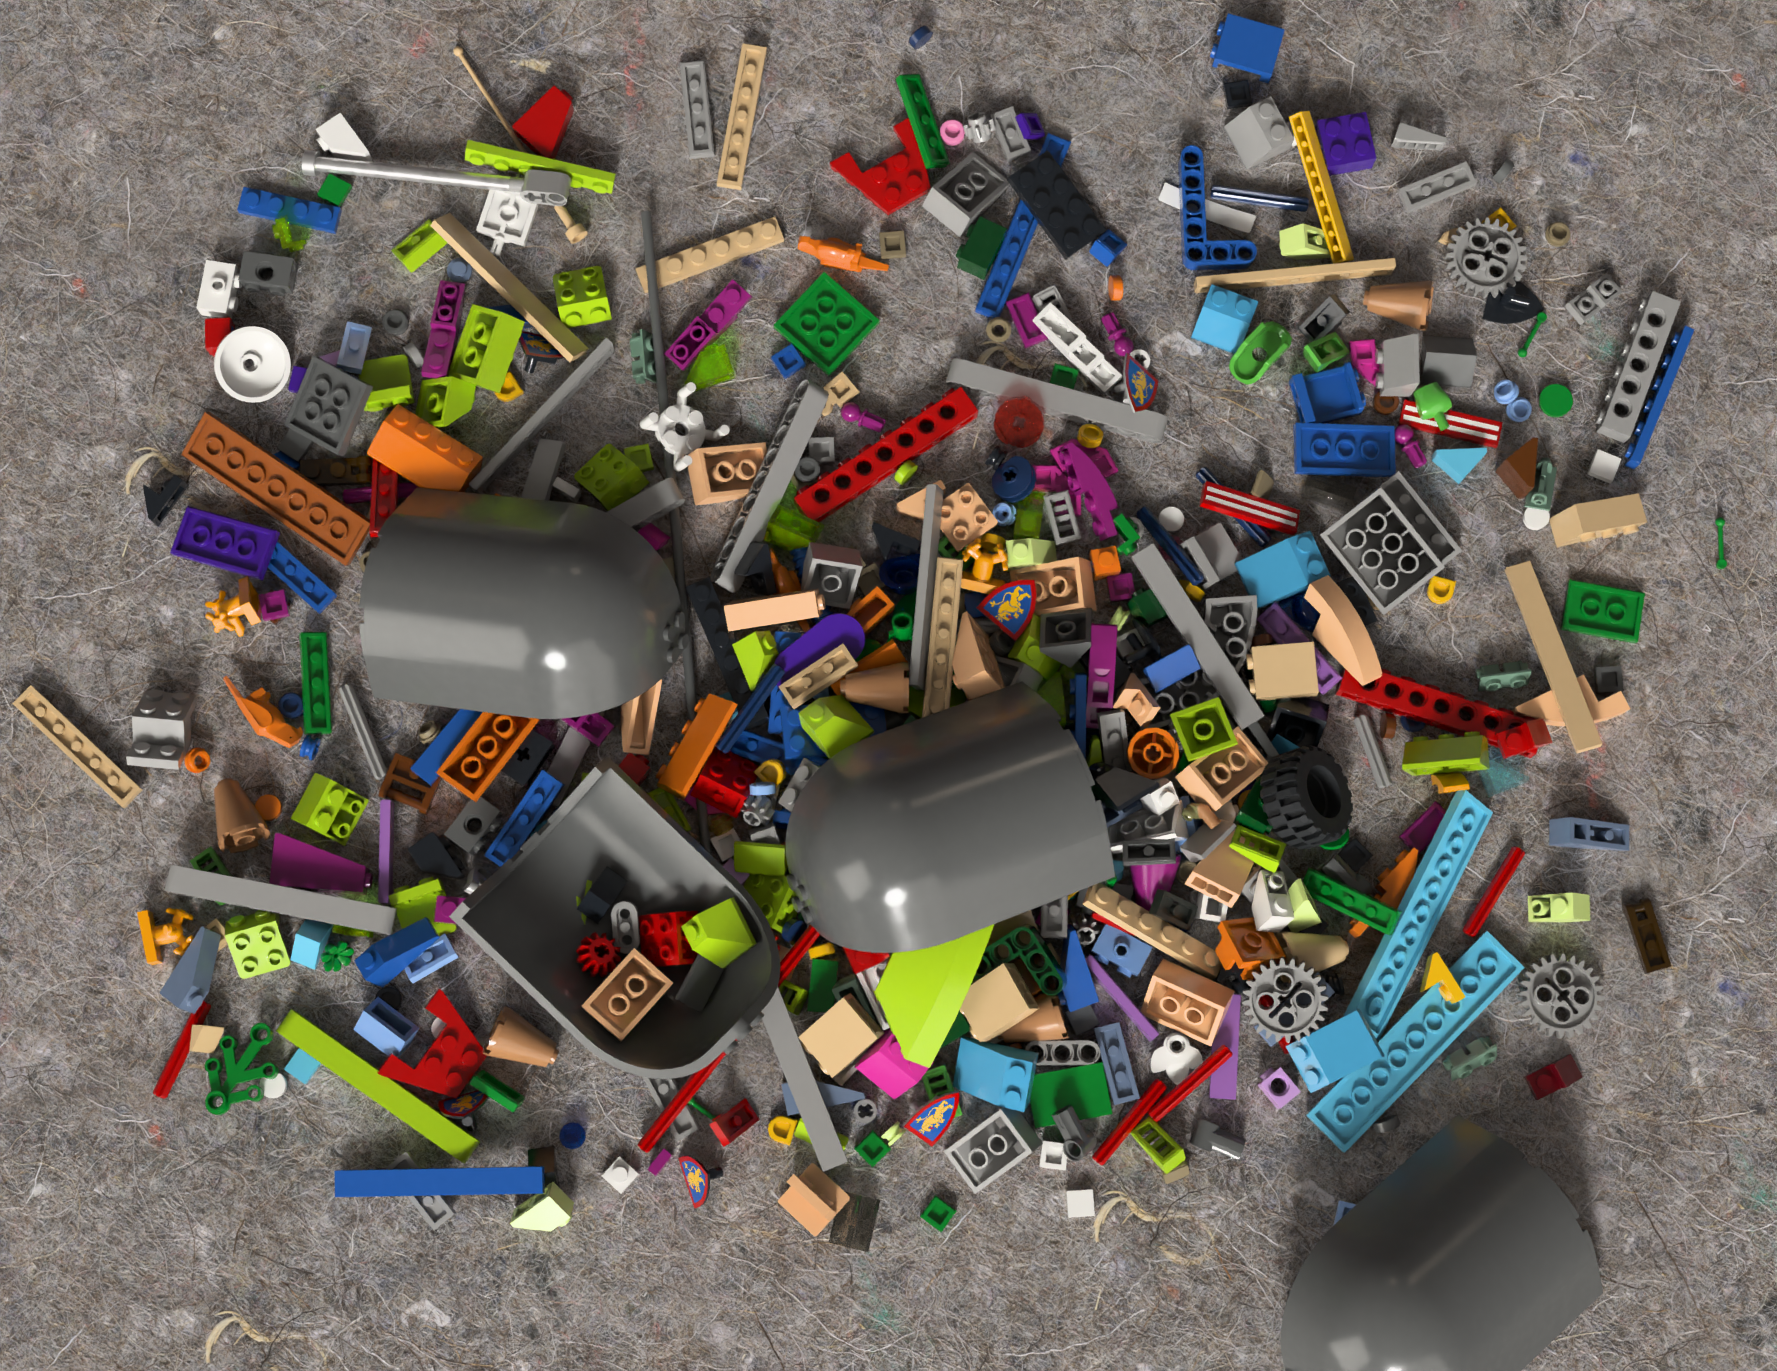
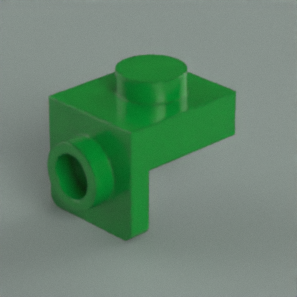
[1113,513,1140,557]

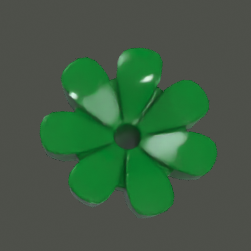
[321,941,354,972]

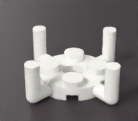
[640,382,730,472]

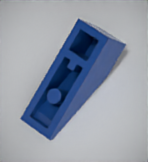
[354,917,440,988]
[1057,924,1099,1012]

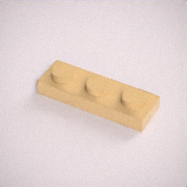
[778,644,859,709]

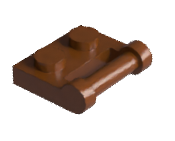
[378,753,442,815]

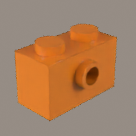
[846,586,895,637]

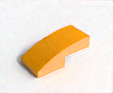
[1431,772,1470,794]

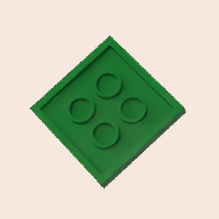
[773,272,880,377]

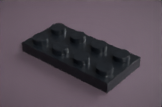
[1007,150,1106,260]

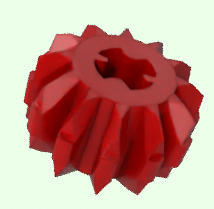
[576,932,621,978]

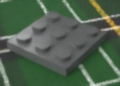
[284,356,373,456]

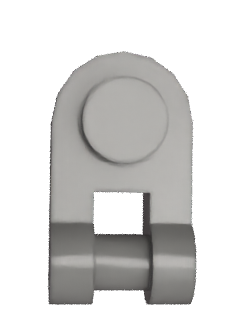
[463,865,492,895]

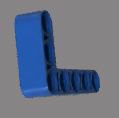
[1178,145,1257,270]

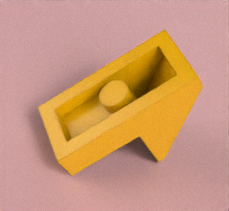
[1420,952,1465,1004]

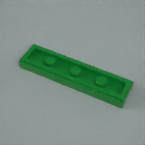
[896,74,950,169]
[299,632,332,735]
[1303,867,1402,935]

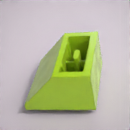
[291,773,369,846]

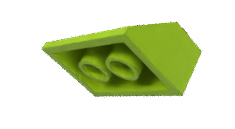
[448,304,525,393]
[1402,732,1490,776]

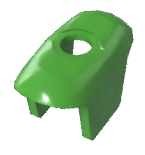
[1229,321,1292,384]

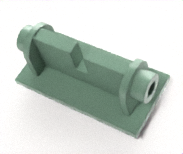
[629,329,657,384]
[1524,457,1557,511]
[1475,661,1532,692]
[1442,1036,1497,1082]

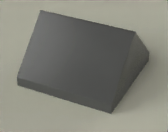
[1420,335,1477,388]
[1039,608,1092,668]

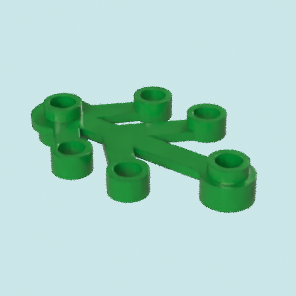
[205,1023,279,1115]

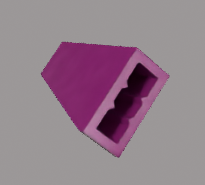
[269,833,373,895]

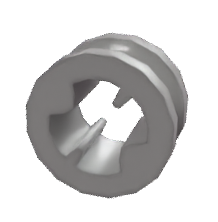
[854,1099,877,1123]

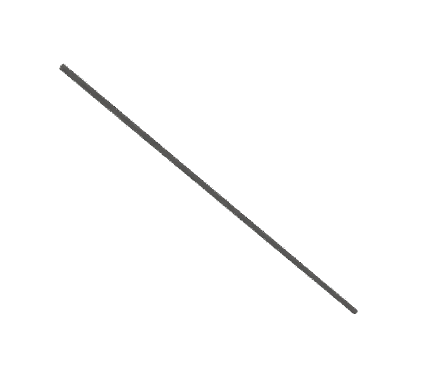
[641,211,712,856]

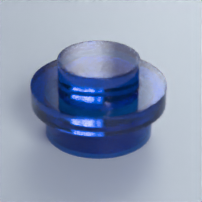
[559,1123,586,1149]

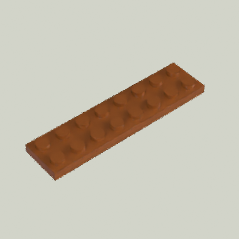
[181,411,370,566]

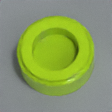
[894,460,918,485]

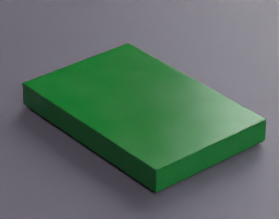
[1561,579,1645,643]
[1030,1062,1112,1128]

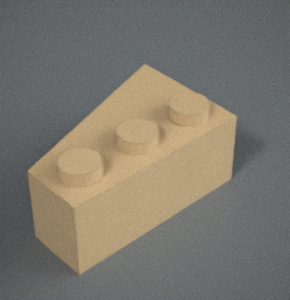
[1549,493,1647,547]

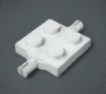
[476,174,539,256]

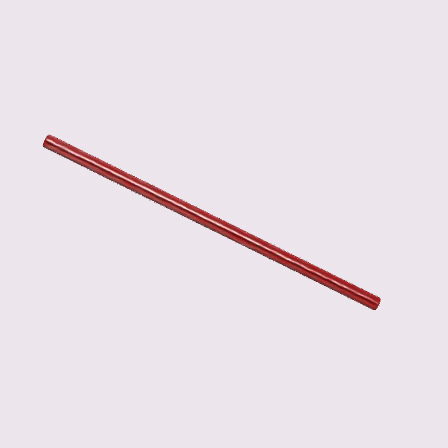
[638,924,820,1153]

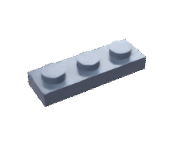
[1093,1022,1140,1105]

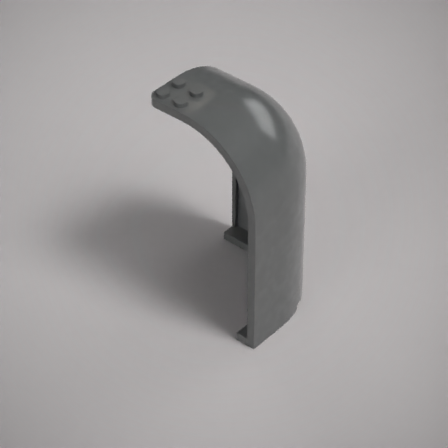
[359,488,689,719]
[786,681,1115,953]
[449,756,780,1079]
[1280,1115,1603,1371]

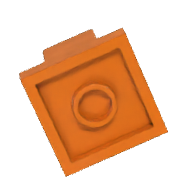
[1215,917,1286,980]

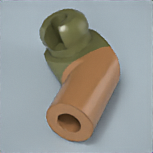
[1182,803,1221,830]

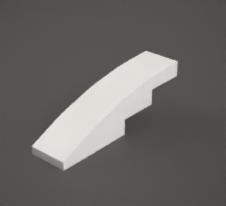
[1033,302,1122,396]

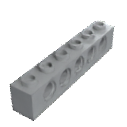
[1595,291,1681,443]

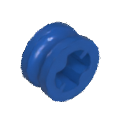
[300,735,321,760]

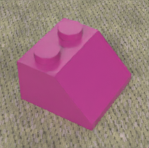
[854,1028,934,1099]

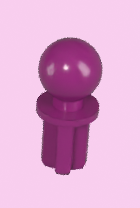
[1101,312,1134,357]
[841,402,886,433]
[1395,425,1427,469]

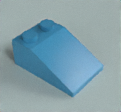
[1235,530,1331,609]
[1286,1008,1385,1093]
[953,1036,1038,1112]

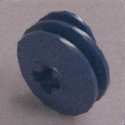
[992,456,1037,503]

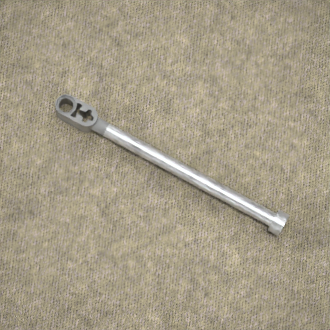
[302,150,572,206]

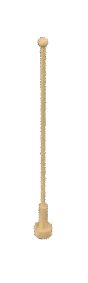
[453,46,588,244]

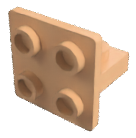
[940,483,998,552]
[778,1163,850,1236]

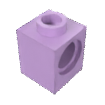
[1257,1067,1301,1109]

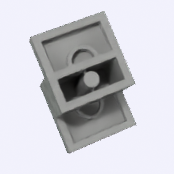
[126,689,197,770]

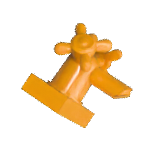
[961,538,1008,594]
[205,576,261,637]
[137,907,194,965]

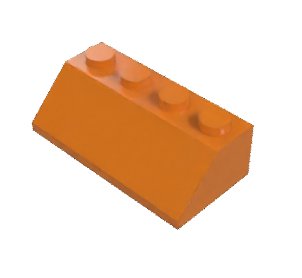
[367,404,483,492]
[656,693,738,801]
[436,712,540,802]

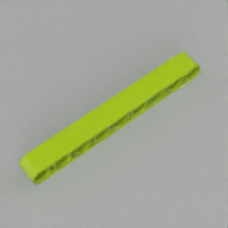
[276,1009,480,1164]

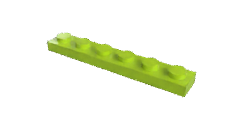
[465,140,616,194]

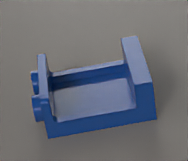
[1210,13,1285,84]
[1289,362,1366,424]

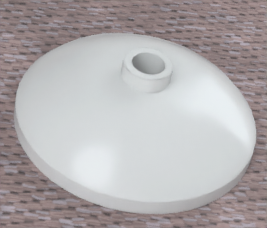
[214,326,291,403]

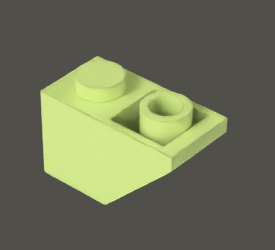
[1528,892,1590,922]

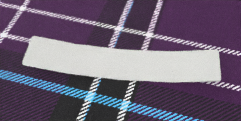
[1159,183,1256,233]

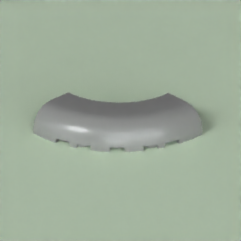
[1137,595,1257,731]

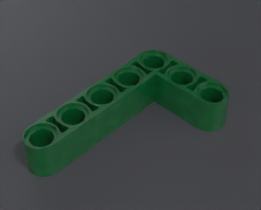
[971,924,1067,995]

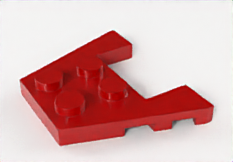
[830,118,931,215]
[377,989,487,1098]

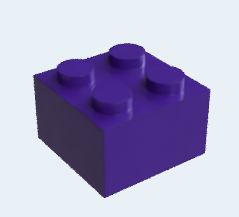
[1315,112,1377,176]

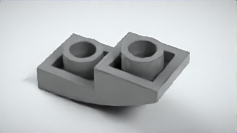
[1564,273,1622,325]

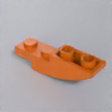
[1348,847,1418,938]

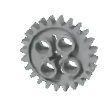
[1444,217,1528,299]
[1517,953,1604,1039]
[1242,956,1329,1043]

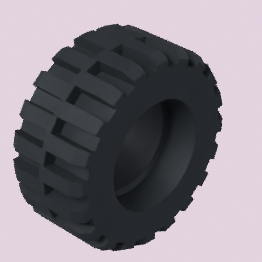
[1260,745,1353,850]

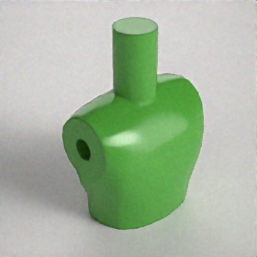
[1413,382,1452,431]

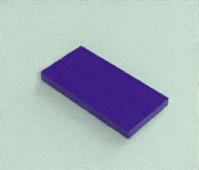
[170,506,280,581]

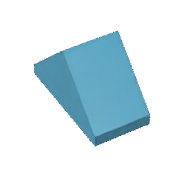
[1432,448,1487,484]
[291,919,335,970]

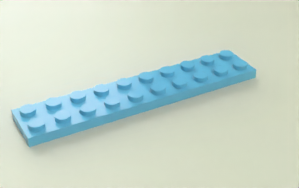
[1344,790,1493,1040]
[1306,931,1525,1153]

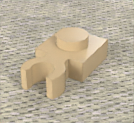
[822,372,859,416]

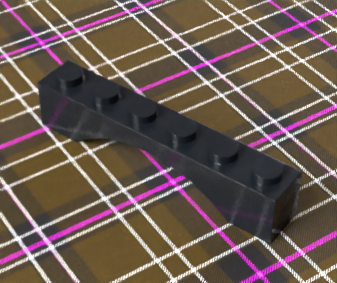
[686,577,769,731]

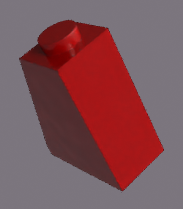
[512,85,574,160]

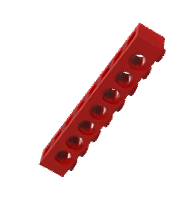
[794,387,978,528]
[1335,667,1538,758]

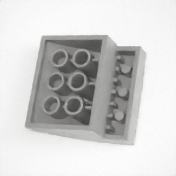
[1320,471,1462,615]

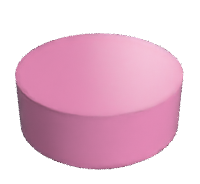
[940,119,965,146]

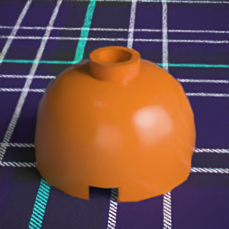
[1127,727,1179,779]

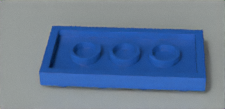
[1293,423,1396,477]
[780,702,886,759]

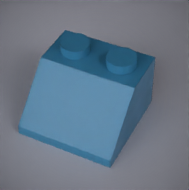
[1191,284,1259,354]

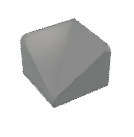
[748,822,781,845]

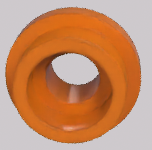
[184,747,210,773]

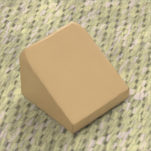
[189,1025,224,1053]

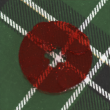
[994,396,1045,448]

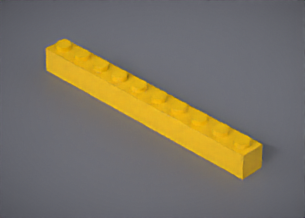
[1289,111,1354,264]

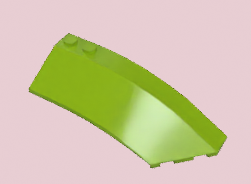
[873,924,994,1068]

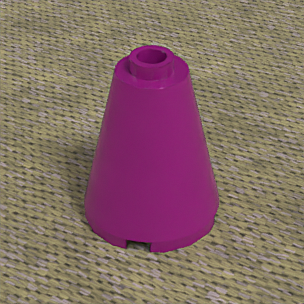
[1130,854,1181,911]

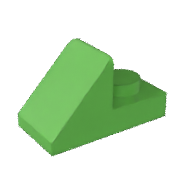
[1303,332,1350,373]

